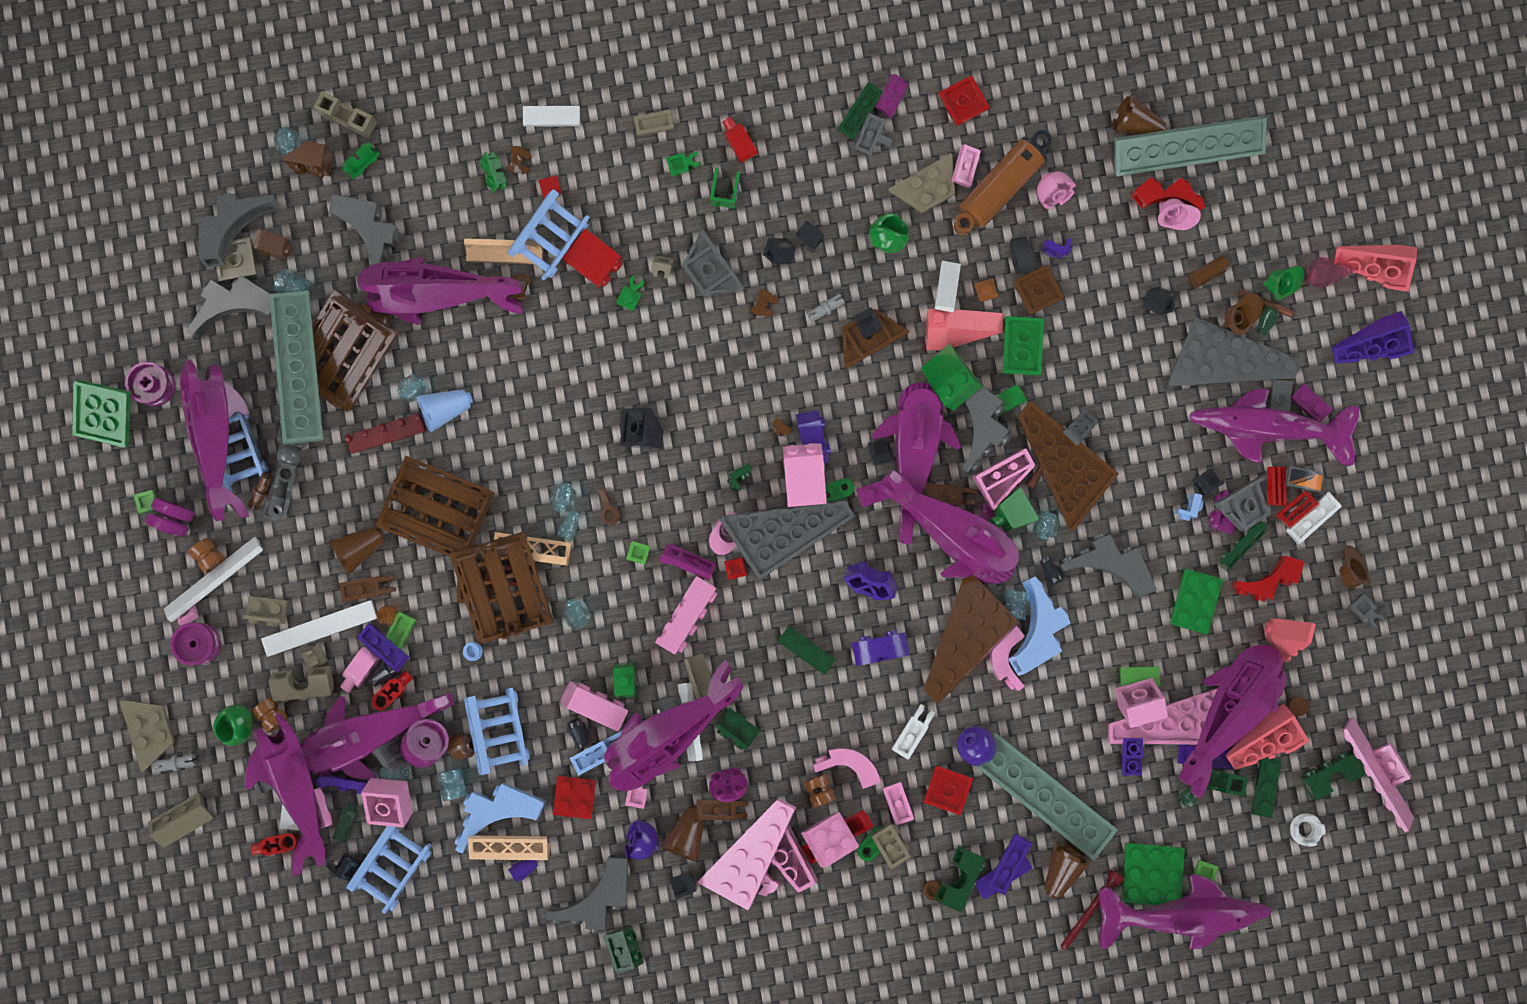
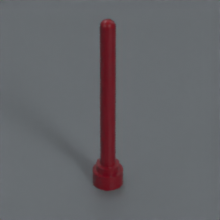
[1061,869,1124,950]

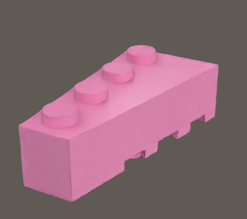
[655,576,718,655]
[745,824,818,893]

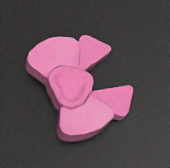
[759,873,779,896]

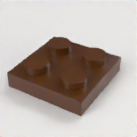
[1012,265,1064,316]

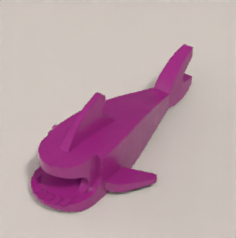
[357,257,522,325]
[180,359,250,521]
[872,383,961,545]
[879,470,1019,584]
[1180,645,1287,799]
[604,660,744,791]
[301,693,455,780]
[245,713,325,877]

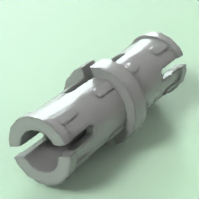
[806,293,845,323]
[154,754,197,773]

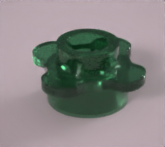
[1177,788,1198,807]

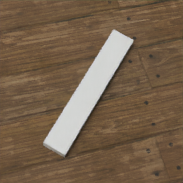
[164,537,263,623]
[261,600,378,657]

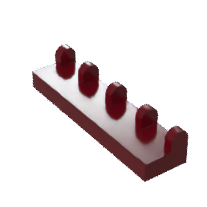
[344,413,426,454]

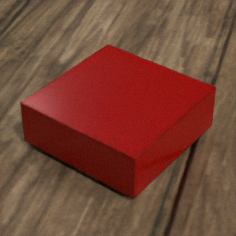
[538,175,562,199]
[724,557,747,580]

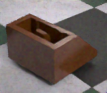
[283,141,334,178]

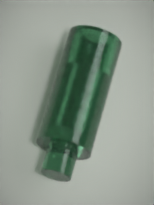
[332,802,356,842]

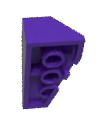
[1331,311,1414,364]

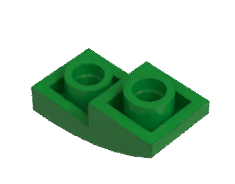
[994,384,1027,419]

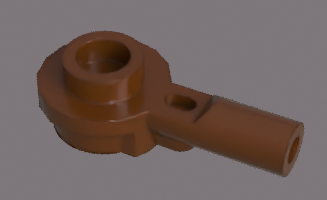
[598,488,621,526]

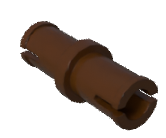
[248,472,274,510]

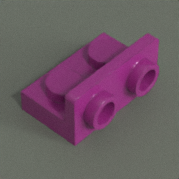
[1208,490,1235,535]

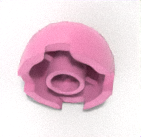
[1037,171,1076,209]

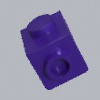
[1041,238,1073,259]

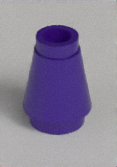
[508,860,538,883]

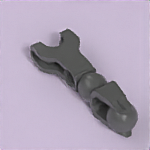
[263,424,309,522]

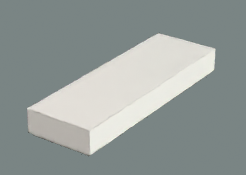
[523,106,580,127]
[934,261,961,312]
[1285,492,1342,544]

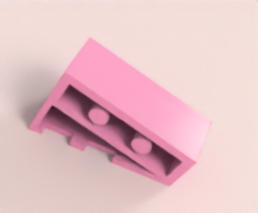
[972,448,1035,510]
[560,681,628,731]

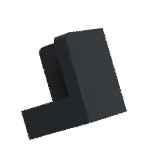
[795,220,824,253]
[763,238,797,264]
[1144,287,1177,316]
[853,307,882,339]
[867,440,893,466]
[1192,468,1225,496]
[326,852,361,881]
[669,870,698,900]

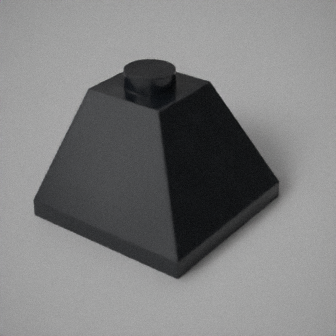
[620,408,664,449]

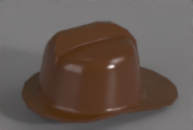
[1224,293,1263,336]
[1339,545,1371,589]

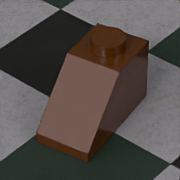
[253,229,292,260]

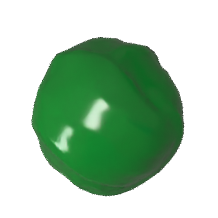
[869,213,910,253]
[213,704,253,746]

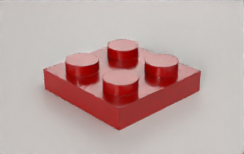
[938,75,990,127]
[923,765,973,816]
[553,775,597,819]

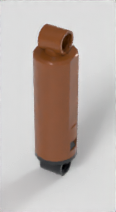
[954,130,1052,236]

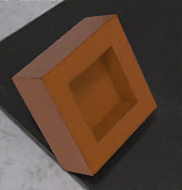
[974,278,998,303]

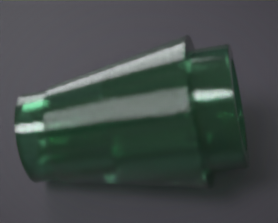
[1256,306,1280,336]

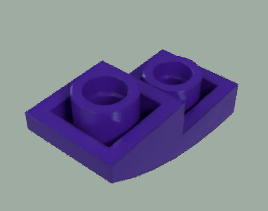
[1121,737,1143,776]

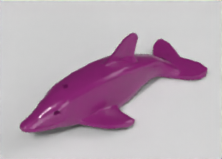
[1189,389,1359,467]
[1099,874,1271,950]

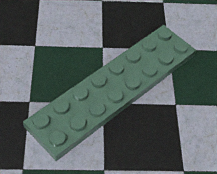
[1114,115,1267,176]
[269,290,324,445]
[975,732,1118,860]

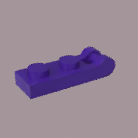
[316,775,368,794]

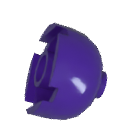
[956,726,997,766]
[624,820,659,860]

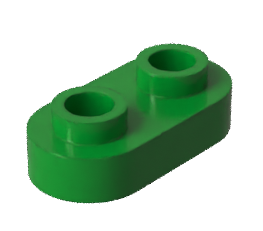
[825,478,854,502]
[857,826,882,861]

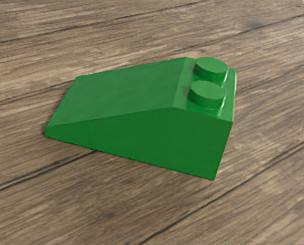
[921,343,983,411]

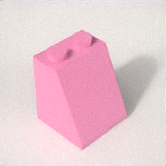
[783,443,827,507]

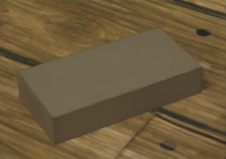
[634,109,675,137]

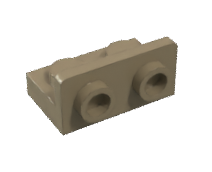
[242,596,289,627]
[871,821,911,869]

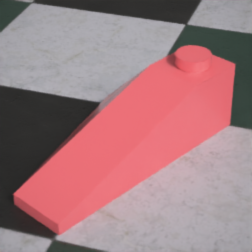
[1333,245,1417,291]
[926,309,1003,351]
[1264,618,1316,662]
[1225,703,1309,770]

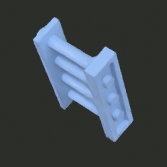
[507,190,590,280]
[222,412,269,491]
[464,688,530,775]
[346,826,432,914]

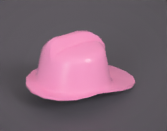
[1158,198,1201,230]
[709,513,739,555]

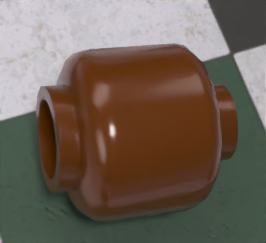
[447,733,475,760]

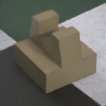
[652,256,674,279]
[301,645,329,670]

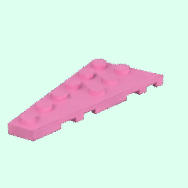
[1108,688,1218,745]
[697,798,796,910]

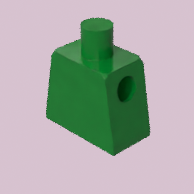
[989,488,1039,532]
[613,662,637,700]

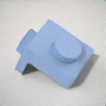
[1174,493,1204,521]

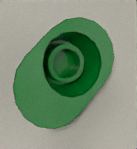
[1263,265,1304,300]

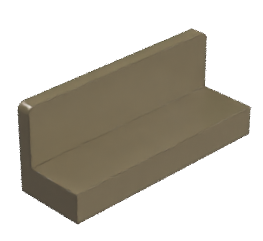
[684,653,712,699]
[148,792,213,848]

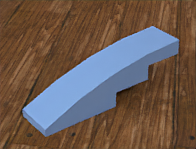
[570,720,642,775]

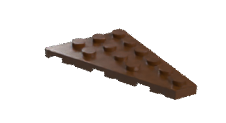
[1017,401,1119,532]
[924,575,1020,704]

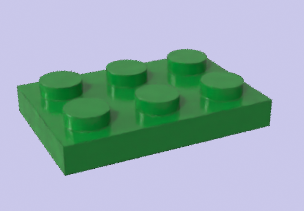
[1002,316,1044,376]
[1169,569,1223,635]

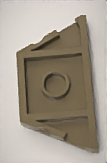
[888,153,955,214]
[119,700,175,772]

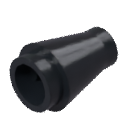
[1039,556,1065,586]
[369,662,399,687]
[567,718,588,749]

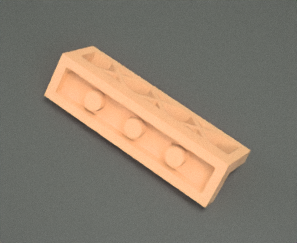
[464,239,543,264]
[494,532,571,566]
[468,836,550,860]

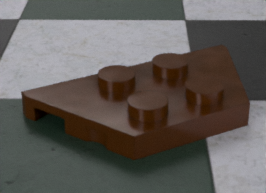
[842,309,909,370]

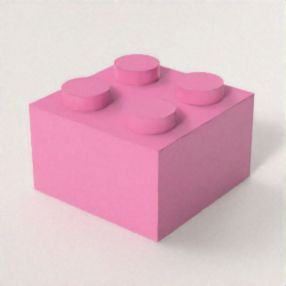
[1115,678,1168,728]
[361,778,413,827]
[801,812,859,867]

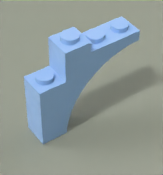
[1009,576,1070,676]
[455,783,546,853]

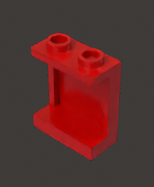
[562,229,623,289]

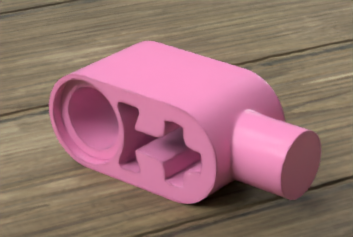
[340,646,380,693]

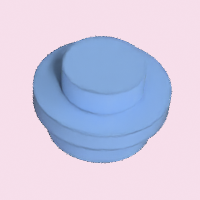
[463,642,483,661]

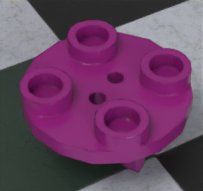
[709,768,748,802]

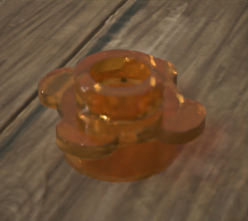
[377,605,396,626]

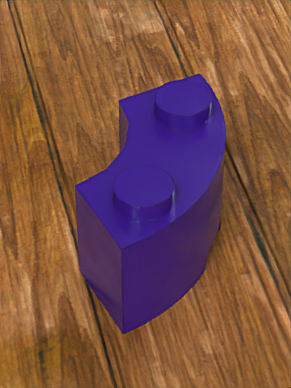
[795,410,831,463]
[843,561,898,600]
[852,630,910,666]

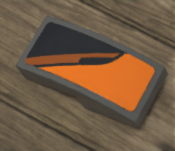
[1285,466,1325,493]

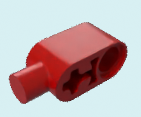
[722,117,758,163]
[371,670,413,710]
[251,831,301,856]

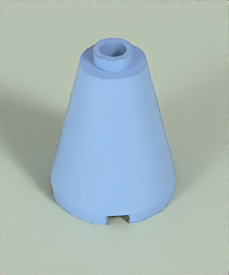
[417,390,473,432]

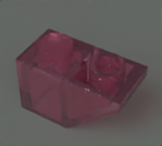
[1305,257,1354,289]

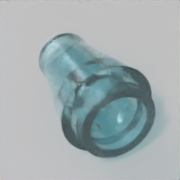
[557,510,580,540]

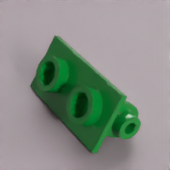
[341,142,380,180]
[480,152,508,194]

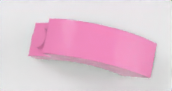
[990,626,1025,691]
[813,748,881,789]

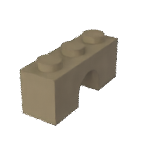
[313,91,377,139]
[268,666,334,702]

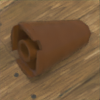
[1112,95,1167,135]
[328,526,386,574]
[661,804,705,862]
[1044,841,1091,899]

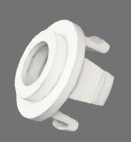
[1290,813,1326,846]

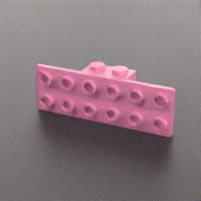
[1343,717,1414,832]

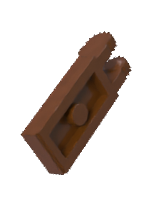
[923,483,978,506]
[339,575,396,602]
[696,799,748,820]

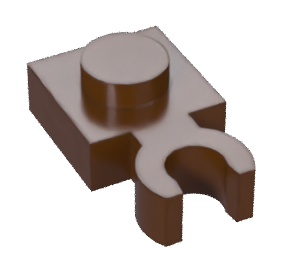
[772,418,792,438]

